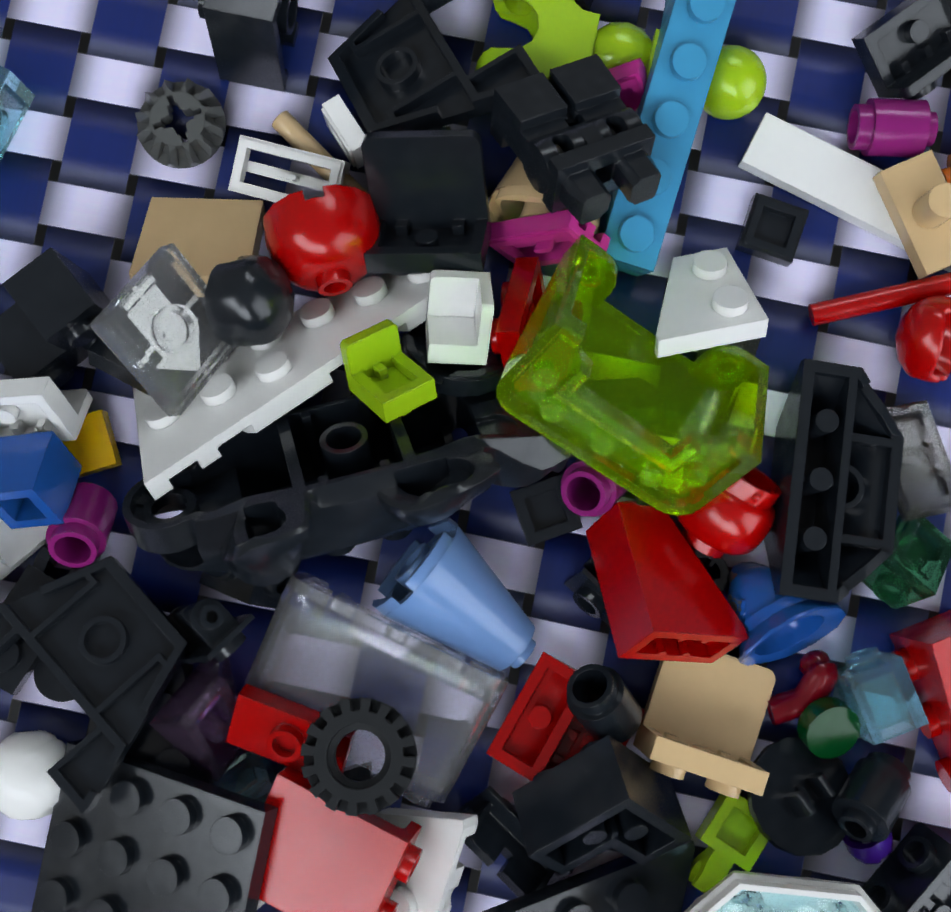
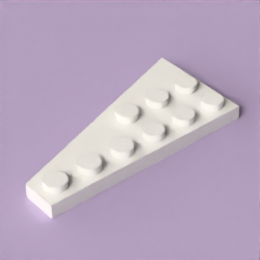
[133,273,430,500]

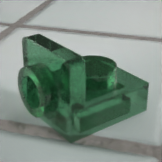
[861,508,951,609]

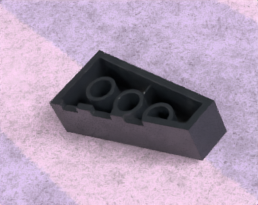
[198,0,299,92]

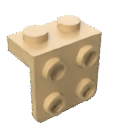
[633,654,776,799]

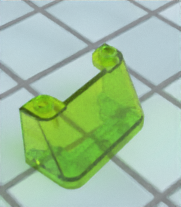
[496,235,769,516]

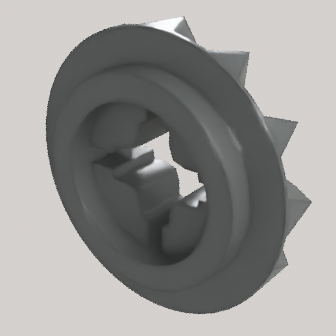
[135,78,226,169]

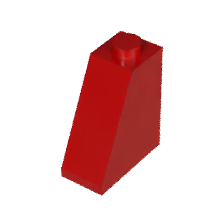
[586,501,749,663]

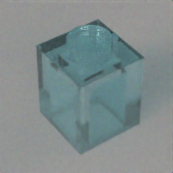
[835,647,929,745]

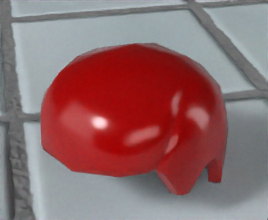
[895,295,951,383]

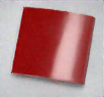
[486,652,645,781]

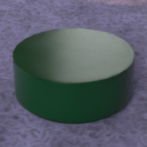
[797,697,861,759]

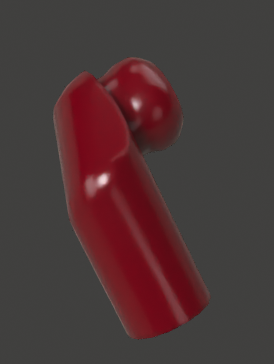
[766,650,839,726]

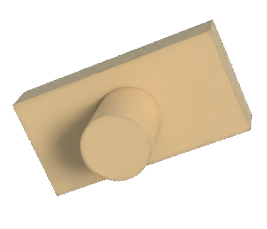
[872,149,951,279]

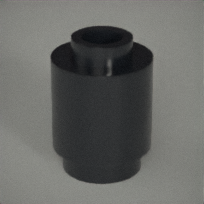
[567,664,642,743]
[831,752,911,842]

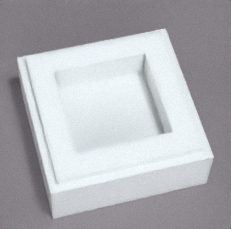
[321,94,365,169]

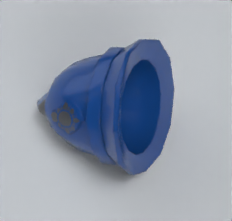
[727,562,846,666]

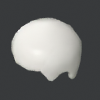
[0,730,66,821]

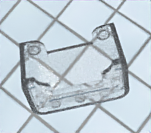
[241,571,509,808]

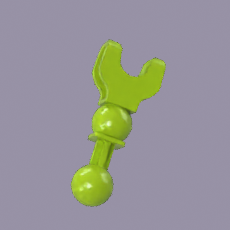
[475,0,767,120]

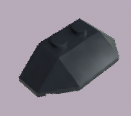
[764,358,904,603]

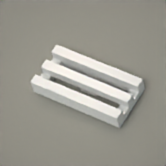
[228,134,351,203]

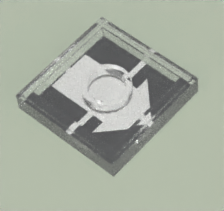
[89,243,236,417]

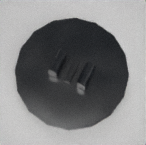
[747,737,849,856]

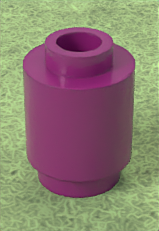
[847,98,938,158]
[561,444,634,517]
[46,482,118,568]

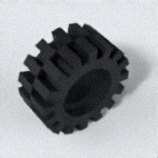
[301,697,418,816]

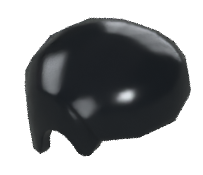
[204,255,295,346]

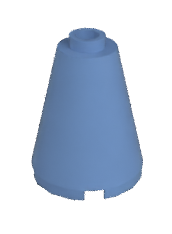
[372,517,536,671]

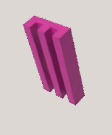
[489,210,611,266]

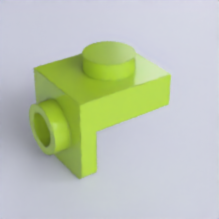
[340,319,437,423]

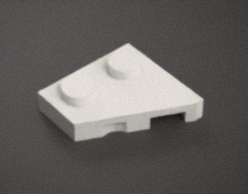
[655,247,769,358]
[376,808,478,912]

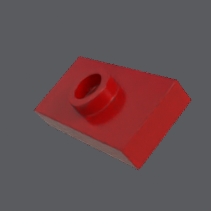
[225,683,357,773]

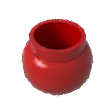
[675,451,782,559]

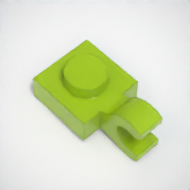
[688,794,768,893]

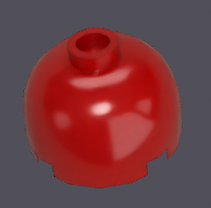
[263,184,380,296]

